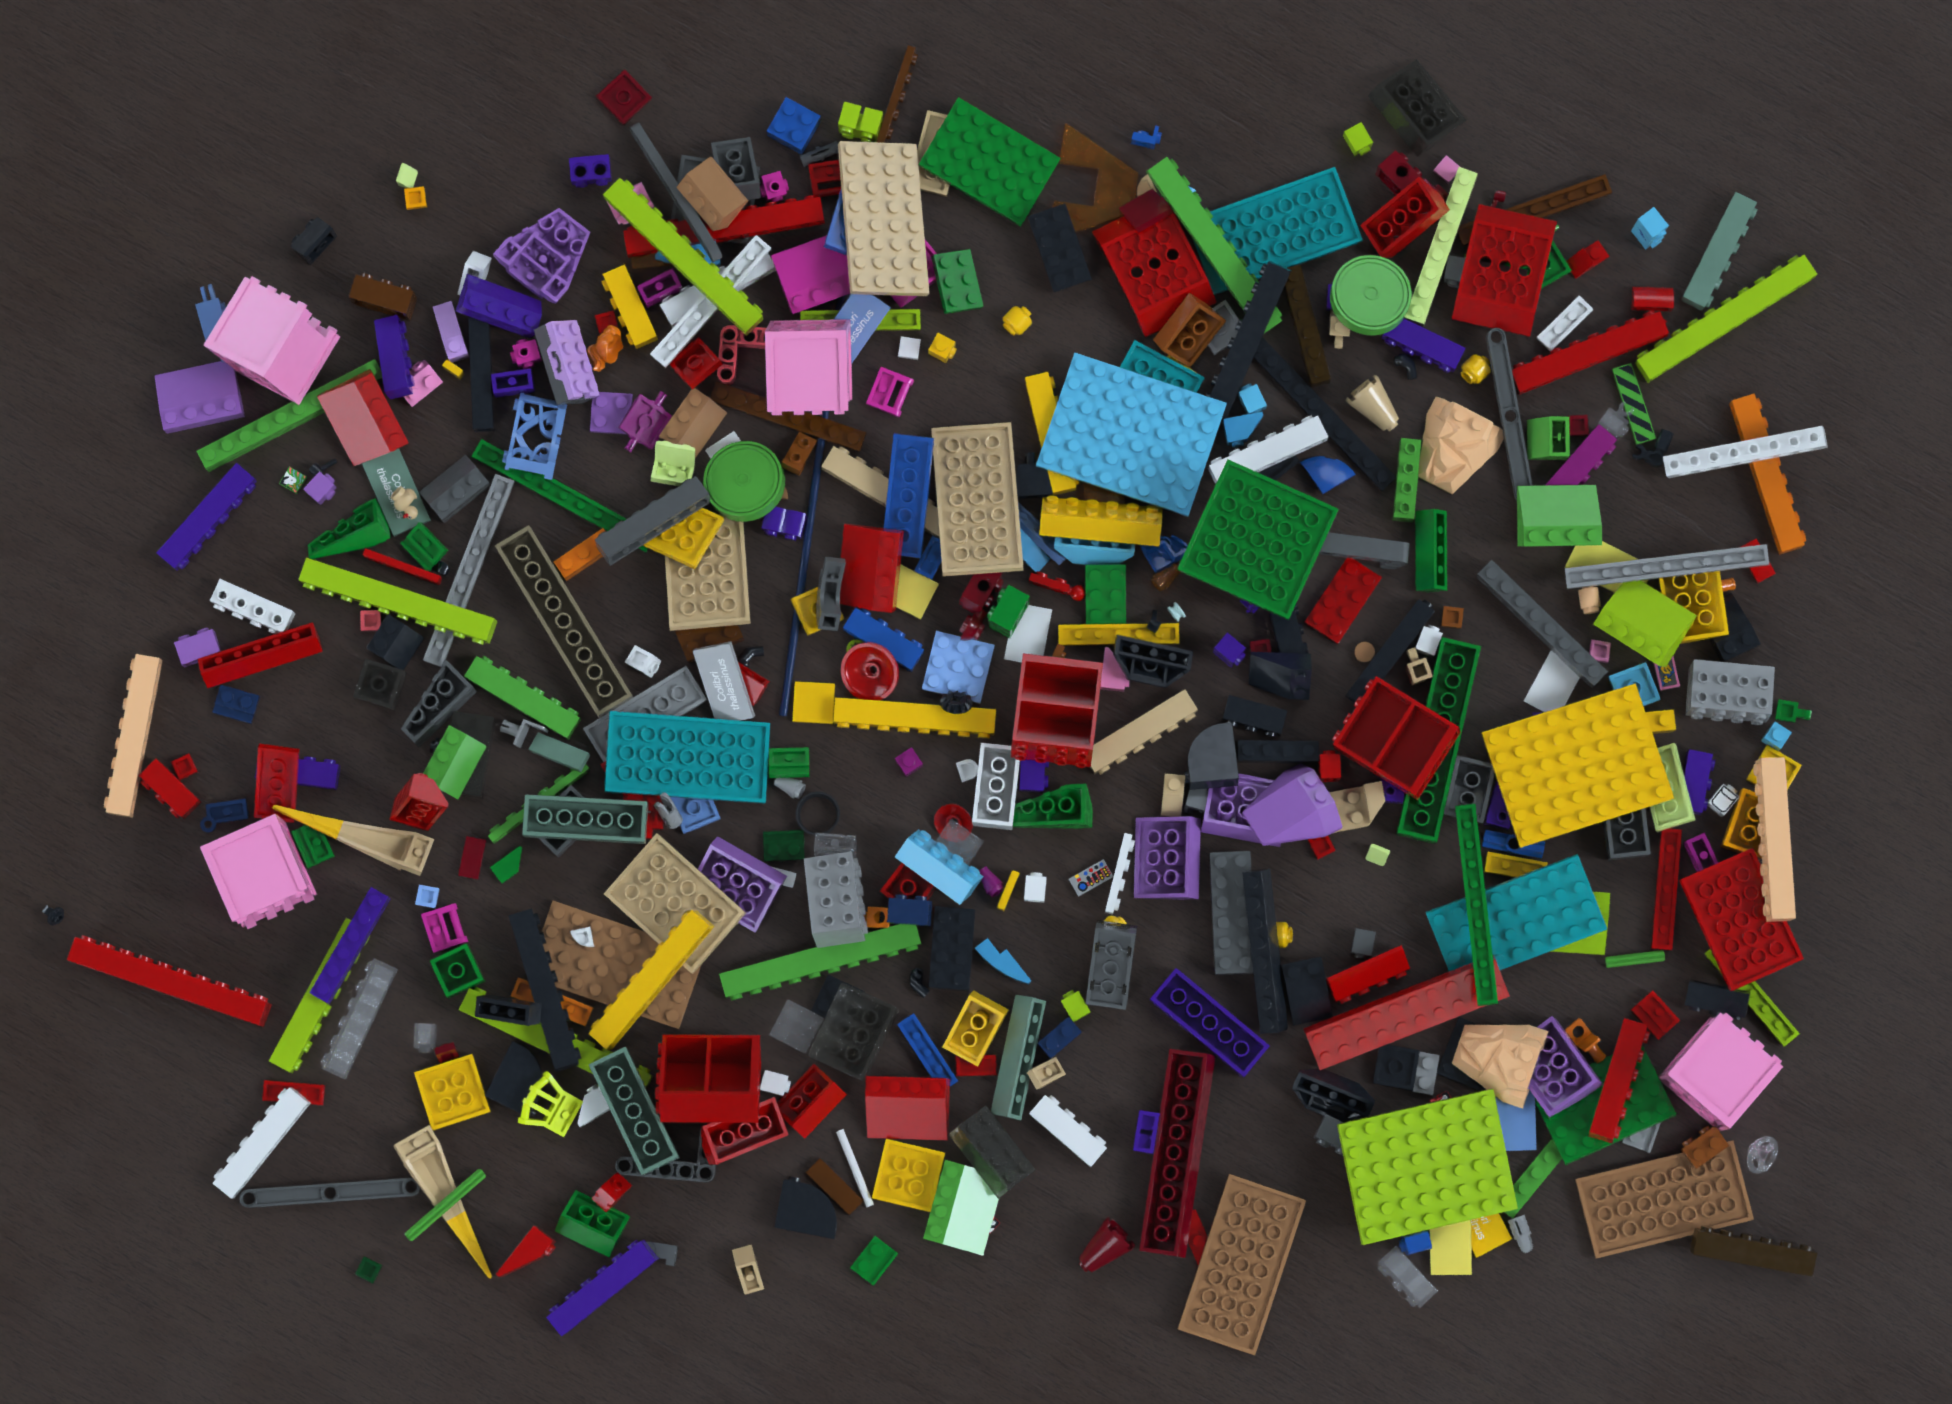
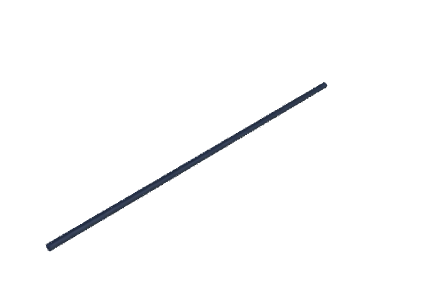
[779,296,845,717]

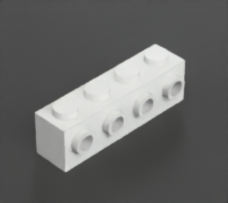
[210,579,295,634]

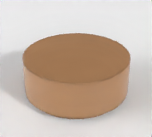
[1354,642,1375,663]

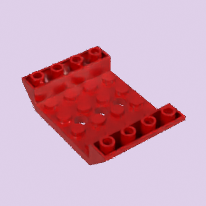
[1092,197,1217,338]
[1452,204,1557,337]

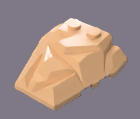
[1418,397,1504,495]
[1452,1025,1549,1109]

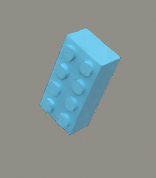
[895,829,984,905]

